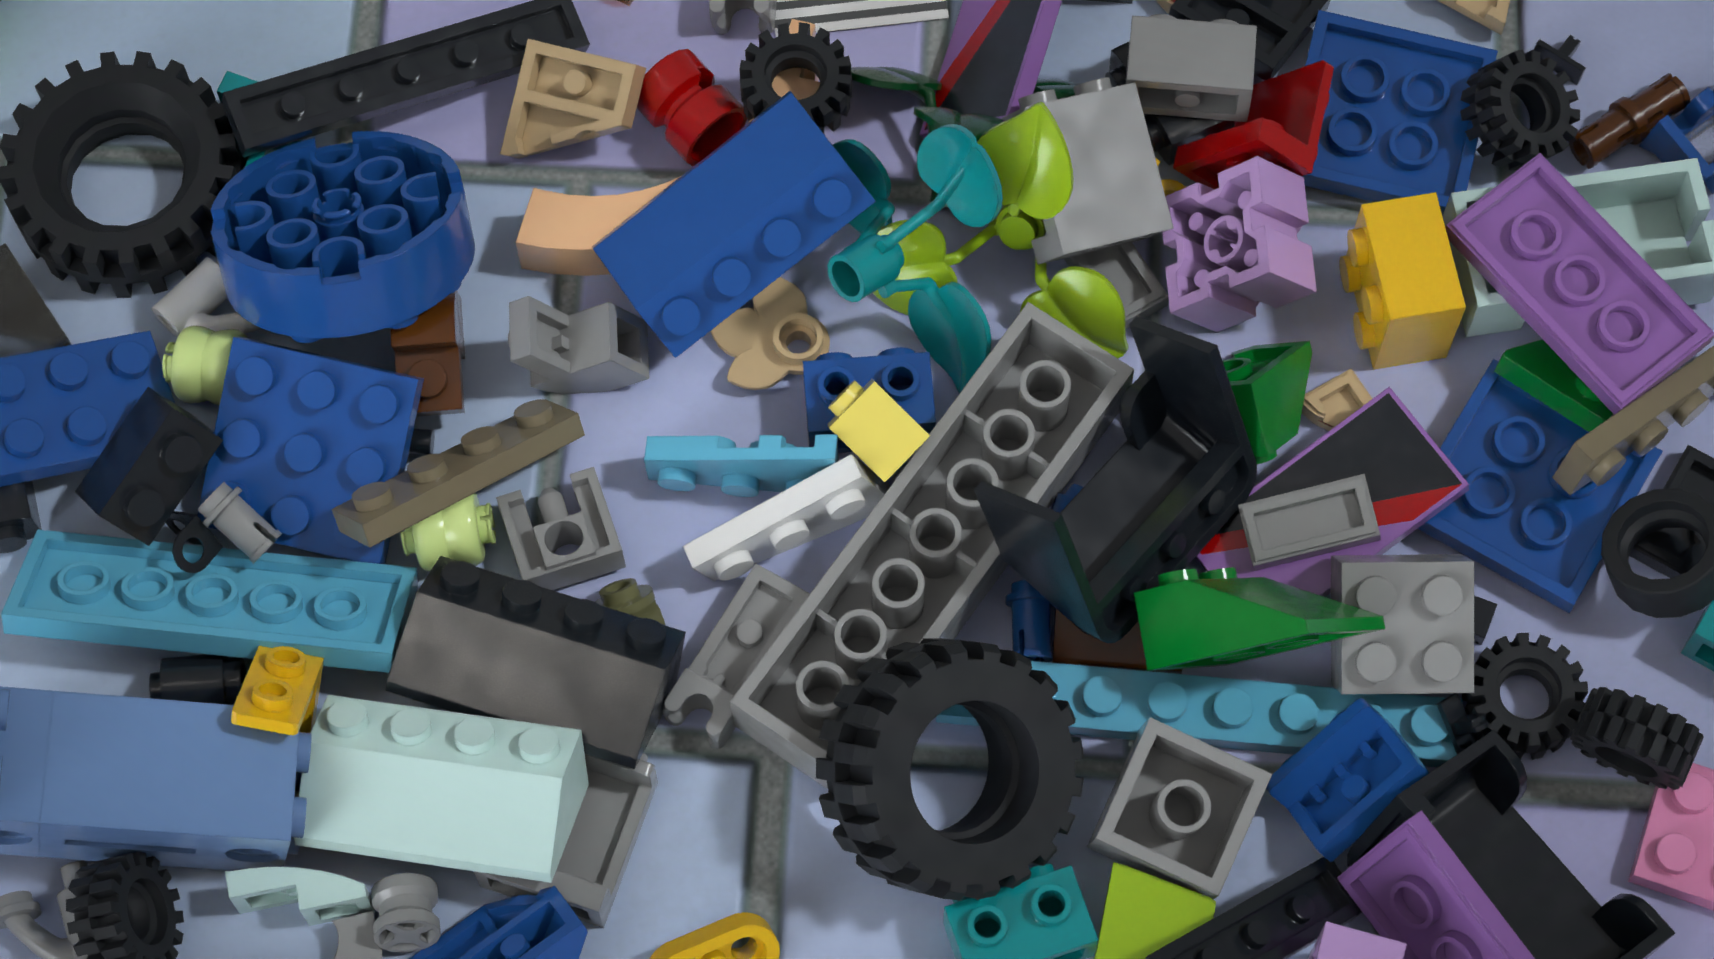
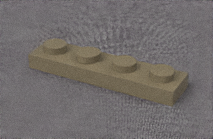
[1552,346,1714,496]
[332,399,585,548]

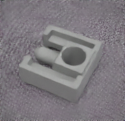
[496,467,626,590]

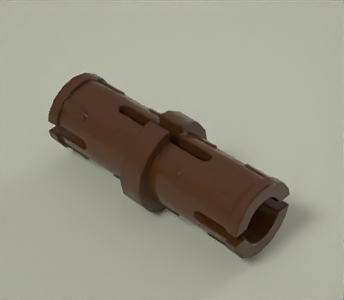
[1568,73,1690,169]

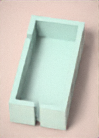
[1443,158,1714,337]

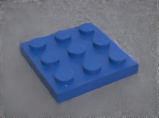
[1302,10,1498,217]
[197,336,424,564]
[1418,359,1663,614]

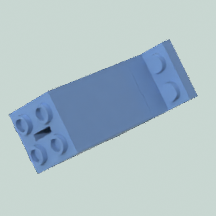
[0,686,312,871]

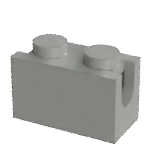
[1126,14,1257,122]

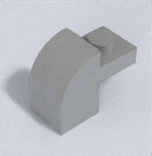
[508,296,649,394]

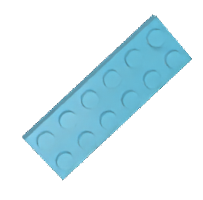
[1,529,418,673]

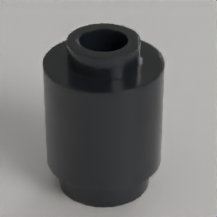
[149,654,247,705]

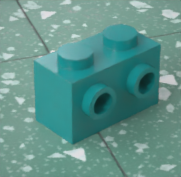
[943,864,1099,959]

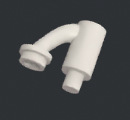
[152,257,275,337]

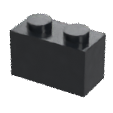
[75,387,223,546]

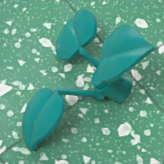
[828,124,1003,394]

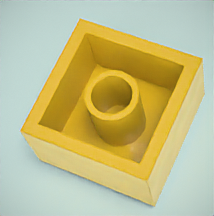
[1339,192,1466,370]

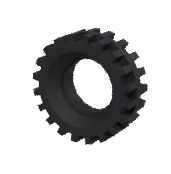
[0,51,246,298]

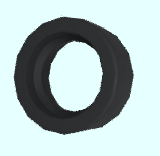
[1601,489,1714,618]

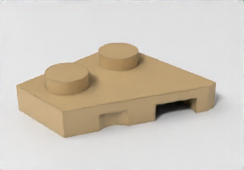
[500,39,646,159]

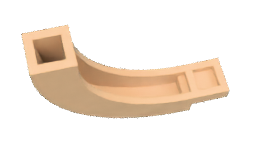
[515,19,820,276]

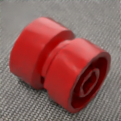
[637,49,747,166]

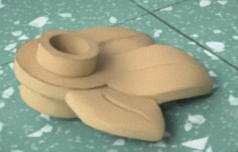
[710,277,830,390]

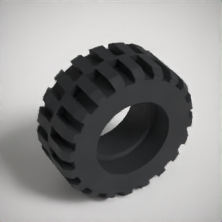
[816,638,1084,901]

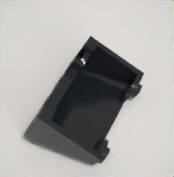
[1347,730,1675,959]

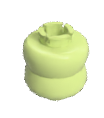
[162,326,247,406]
[400,492,496,572]

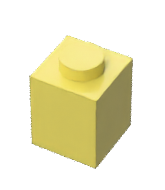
[827,379,930,482]

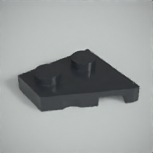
[1168,0,1331,81]

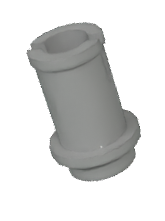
[197,482,282,564]

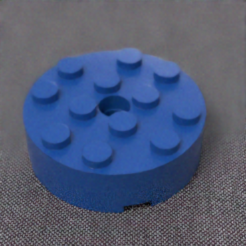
[211,131,475,343]

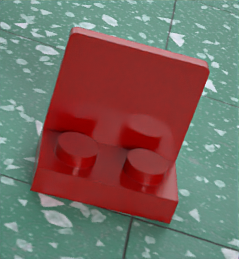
[1173,60,1334,190]

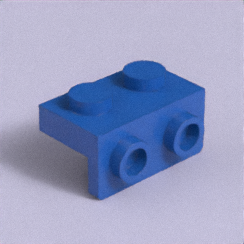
[1266,698,1430,862]

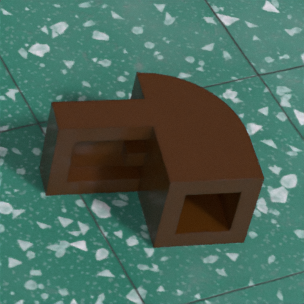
[391,290,465,417]

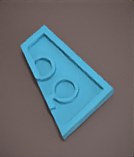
[644,434,839,497]

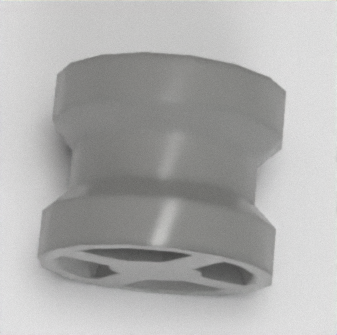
[371,873,441,953]

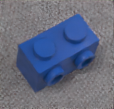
[803,347,936,453]

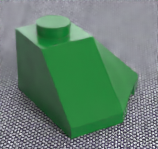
[1223,341,1312,464]

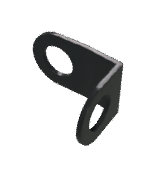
[166,511,223,573]

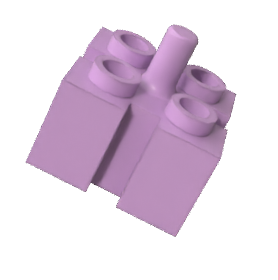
[1162,156,1317,332]

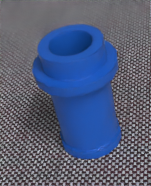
[1005,580,1053,662]

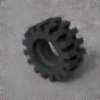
[739,22,852,135]
[1460,50,1580,170]
[1462,633,1588,760]
[1570,687,1704,790]
[66,852,184,959]

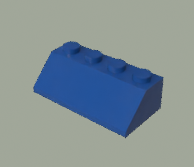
[592,91,876,358]

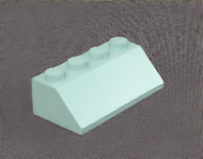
[294,695,589,883]

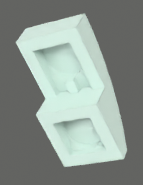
[225,867,375,926]

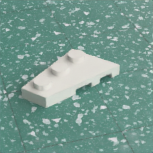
[683,454,890,581]

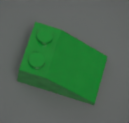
[1134,567,1385,671]

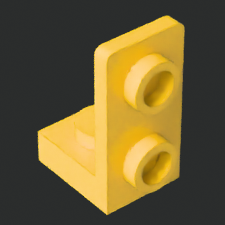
[231,646,324,735]

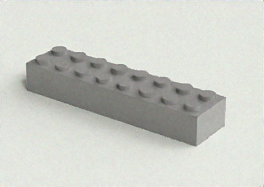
[730,302,1134,789]

